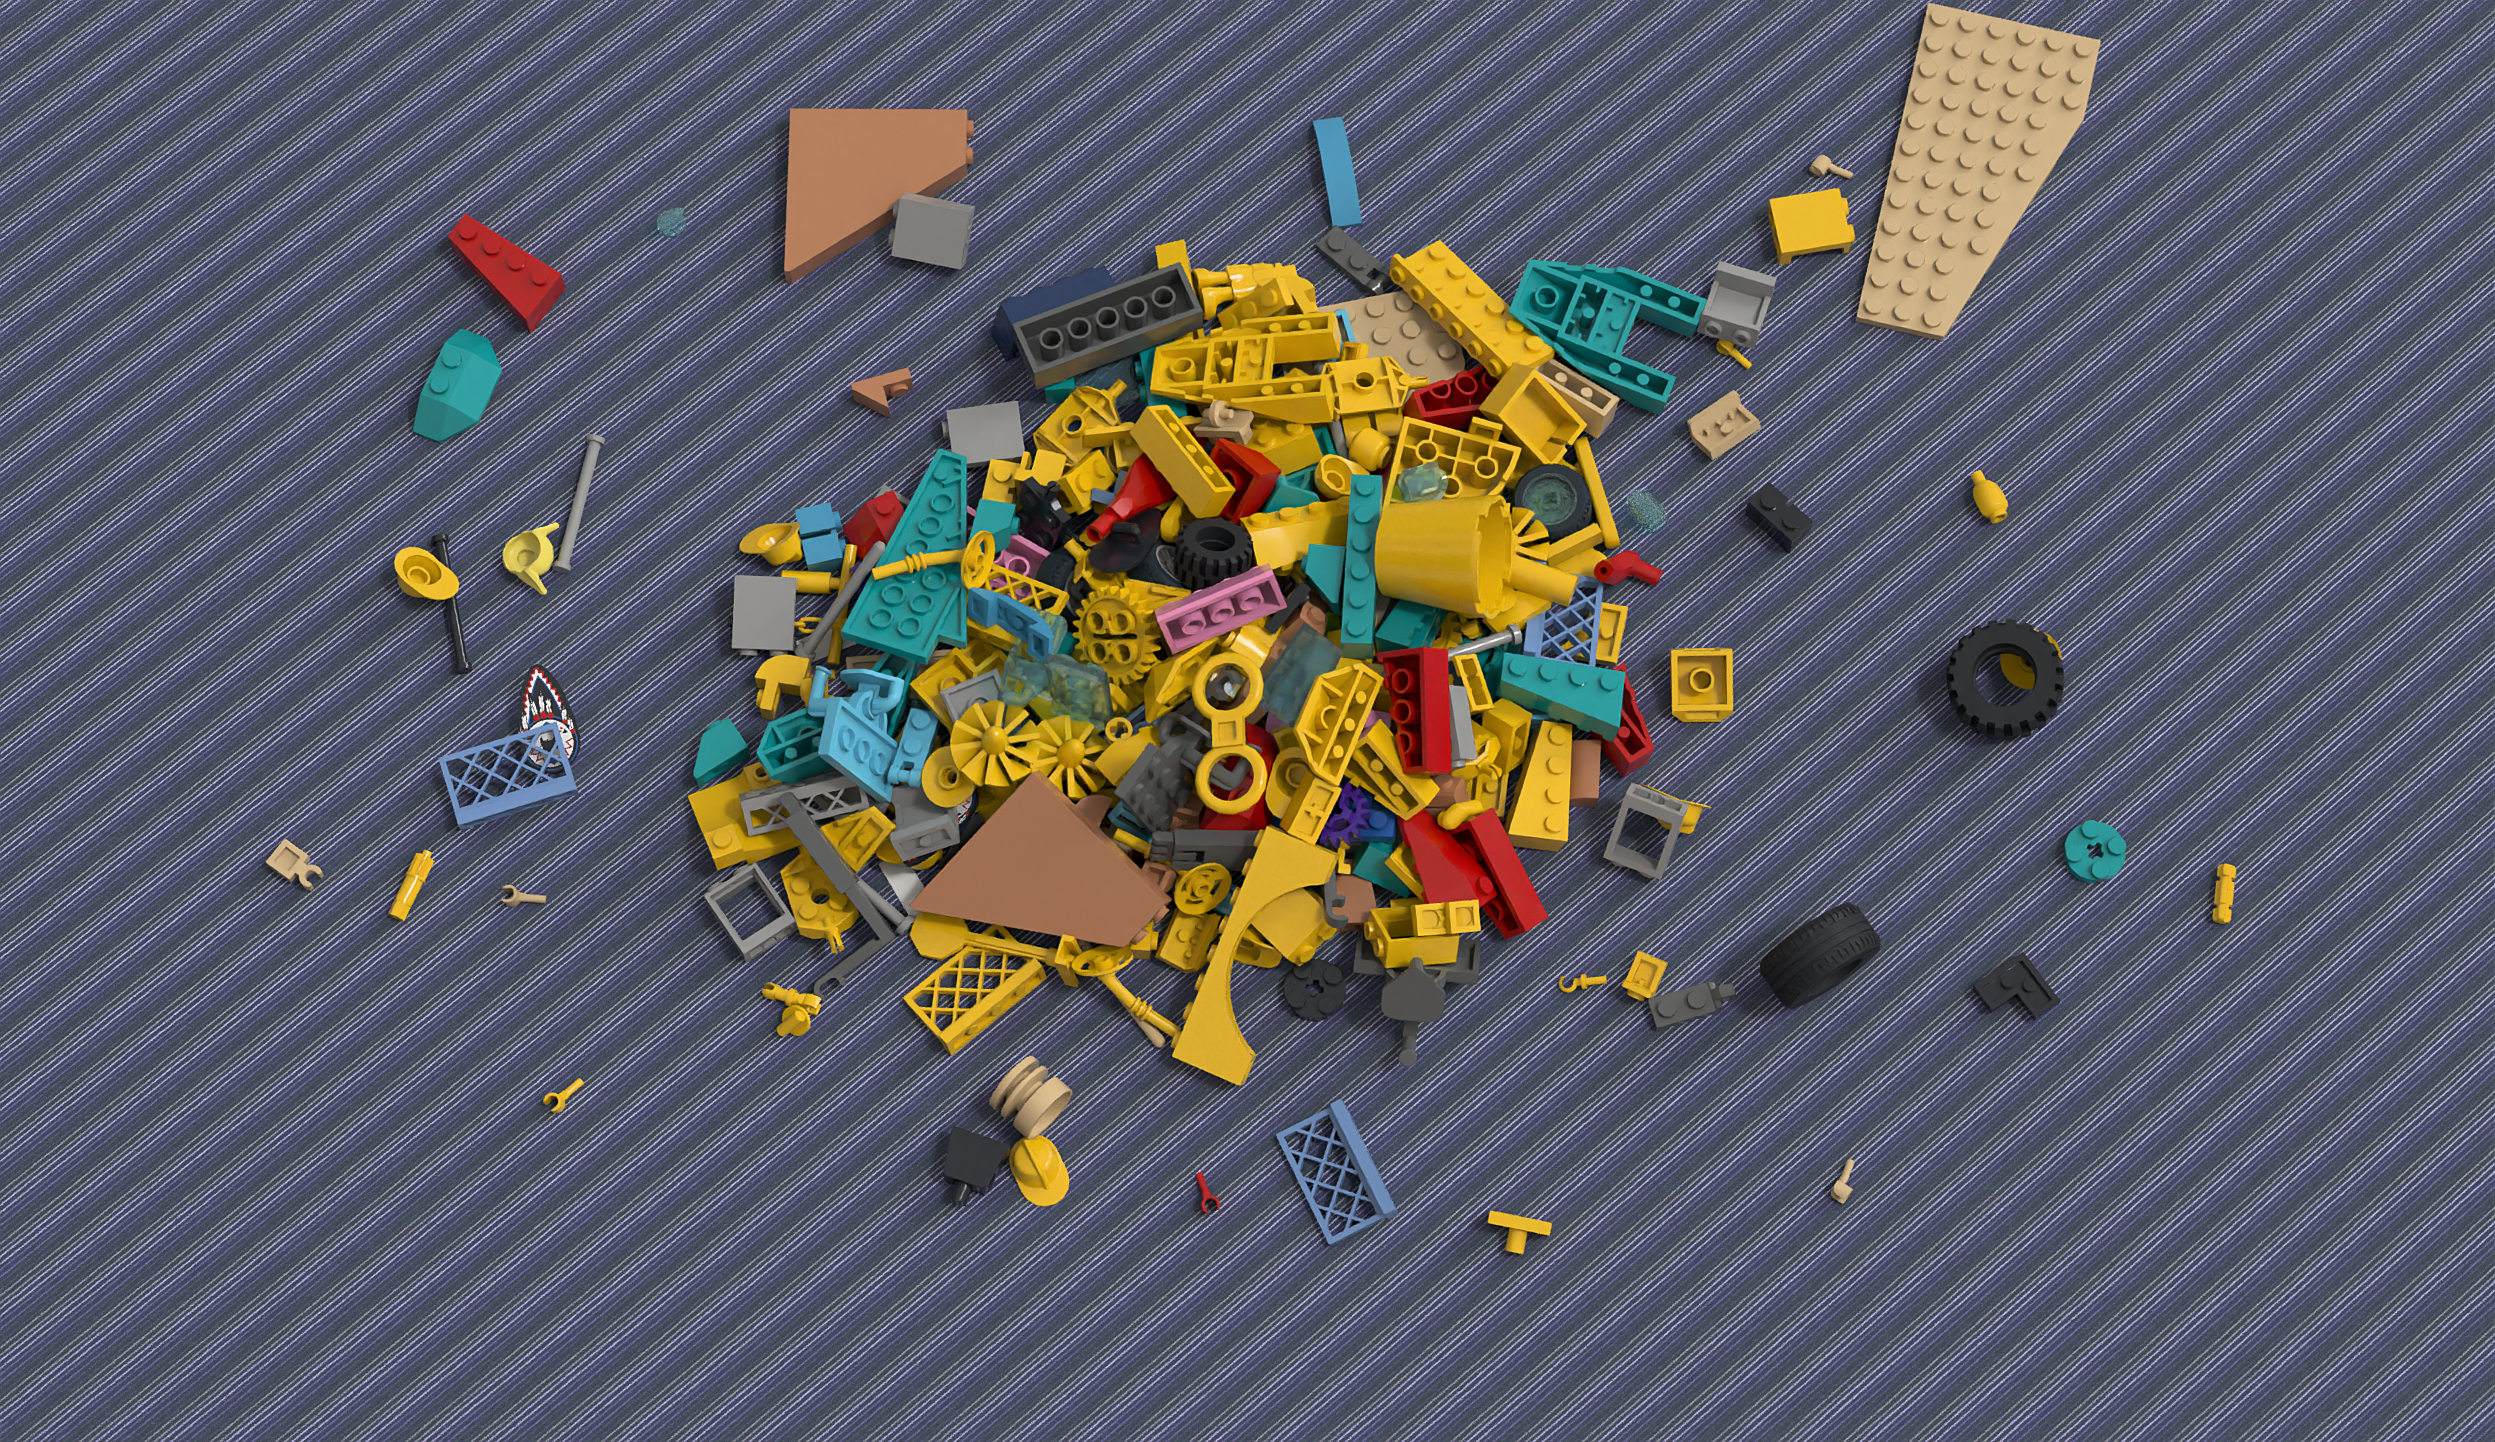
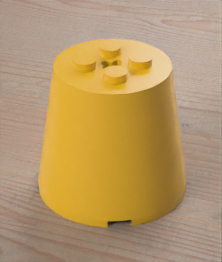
[1375,495,1513,619]

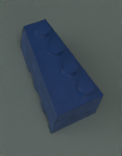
[990,265,1116,362]

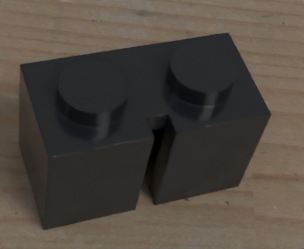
[1745,482,1813,554]

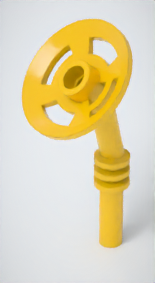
[871,530,995,590]
[1113,828,1232,915]
[1072,945,1181,1038]

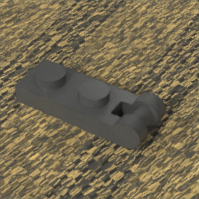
[1316,225,1393,297]

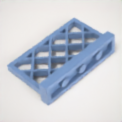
[1521,560,1604,667]
[438,722,579,830]
[1276,1099,1399,1246]

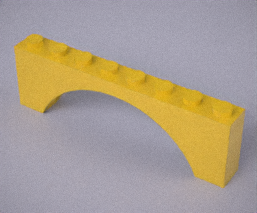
[1171,825,1340,1086]

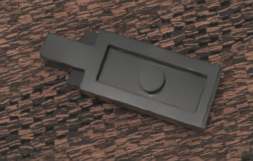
[1647,982,1736,1031]

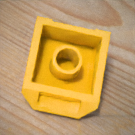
[1669,648,1733,722]

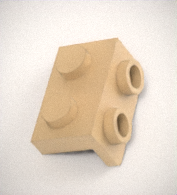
[1687,390,1761,460]

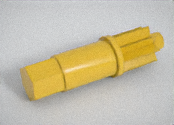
[388,849,435,921]

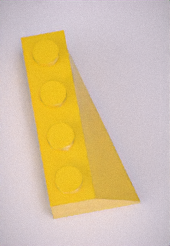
[1240,496,1350,571]

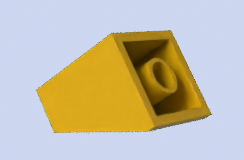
[1233,886,1337,966]

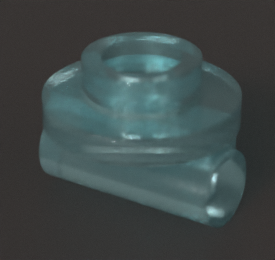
[655,206,687,238]

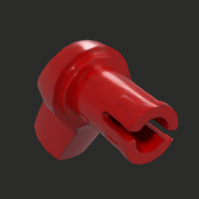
[1594,550,1663,587]

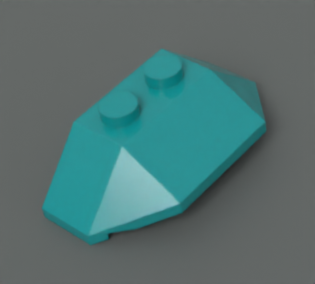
[412,328,503,444]
[756,707,834,784]

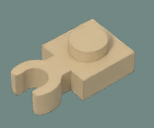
[266,839,324,891]

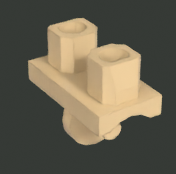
[1193,400,1254,445]

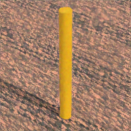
[827,544,858,665]

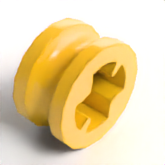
[1105,717,1134,745]

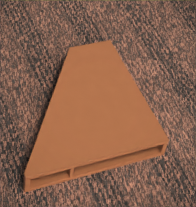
[784,109,974,283]
[909,770,1172,948]

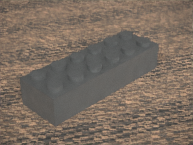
[1012,262,1204,390]

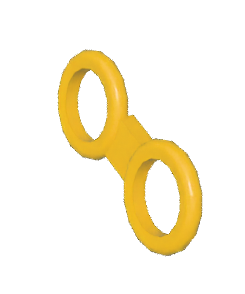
[1191,652,1268,814]

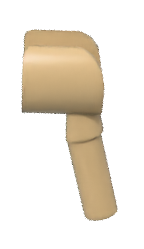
[1809,155,1853,179]
[501,885,546,907]
[1831,1159,1855,1204]

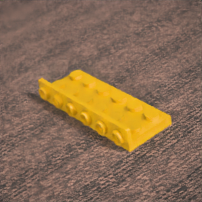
[1389,240,1555,382]

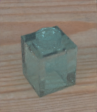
[1397,461,1448,502]

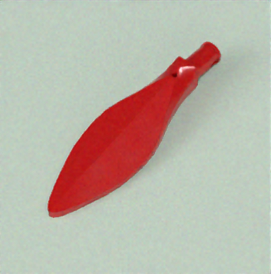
[1085,430,1208,543]

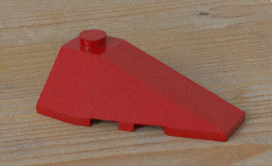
[842,490,905,568]

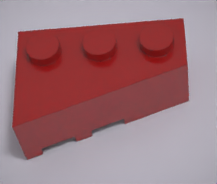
[1589,663,1654,778]

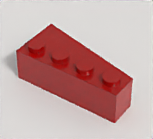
[448,214,566,333]
[1402,364,1499,430]
[1376,647,1452,776]
[1444,807,1549,939]

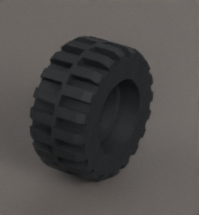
[1946,619,2065,741]

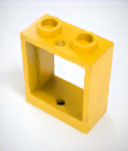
[1364,906,1459,968]

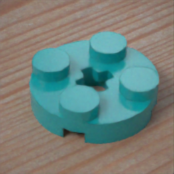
[2063,820,2126,883]

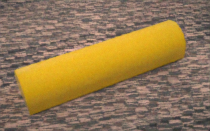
[1503,554,1579,607]

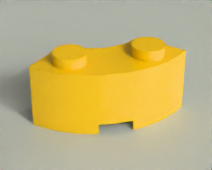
[1094,725,1176,787]

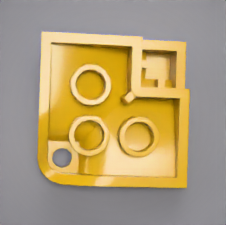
[909,638,1040,735]
[688,762,802,871]

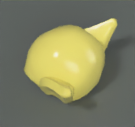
[502,522,559,595]

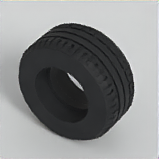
[1760,903,1881,1009]

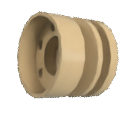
[989,1056,1072,1140]

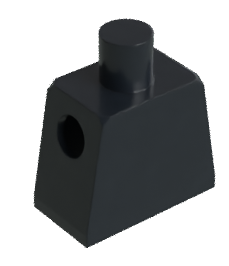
[943,1126,1011,1206]

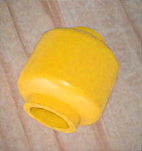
[1346,427,1393,472]

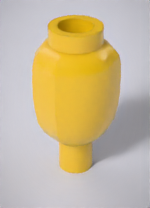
[1971,470,2008,524]

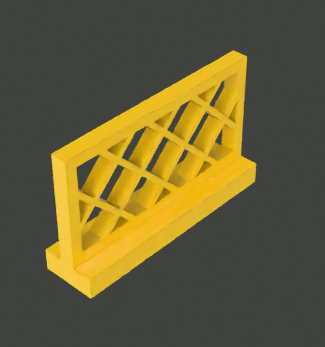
[967,564,1070,663]
[903,924,1047,1056]

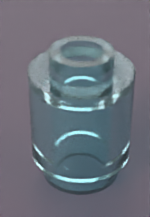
[1625,488,1669,534]

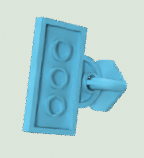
[807,665,905,803]

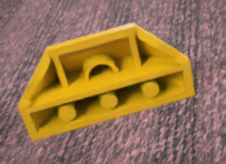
[1143,636,1222,724]
[1293,663,1384,787]

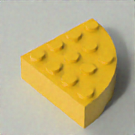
[1382,416,1522,514]

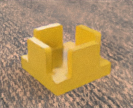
[1014,449,1078,508]

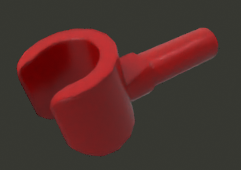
[1195,1172,1220,1214]

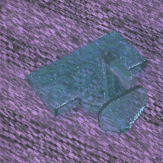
[997,606,1114,730]

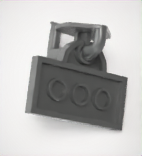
[1114,712,1262,835]
[1353,929,1481,1067]

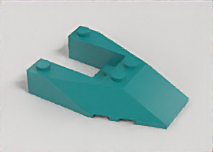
[1508,260,1707,416]

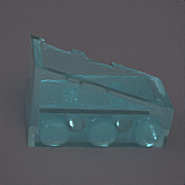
[1258,623,1343,729]

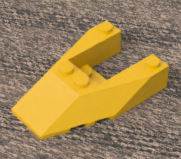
[1150,311,1342,424]

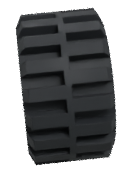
[1173,517,1253,591]

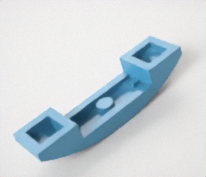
[1313,117,1362,228]
[967,587,1054,666]

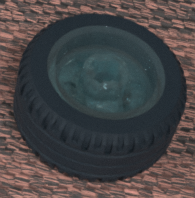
[1511,463,1592,545]

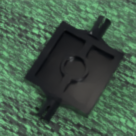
[1015,476,1072,553]

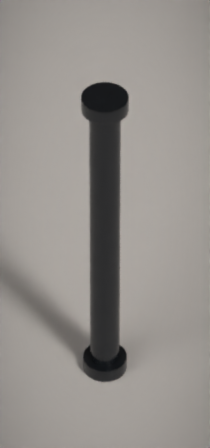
[431,534,473,675]

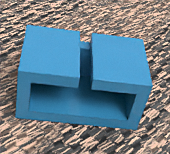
[795,502,846,572]

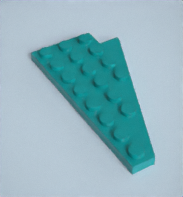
[841,448,967,665]

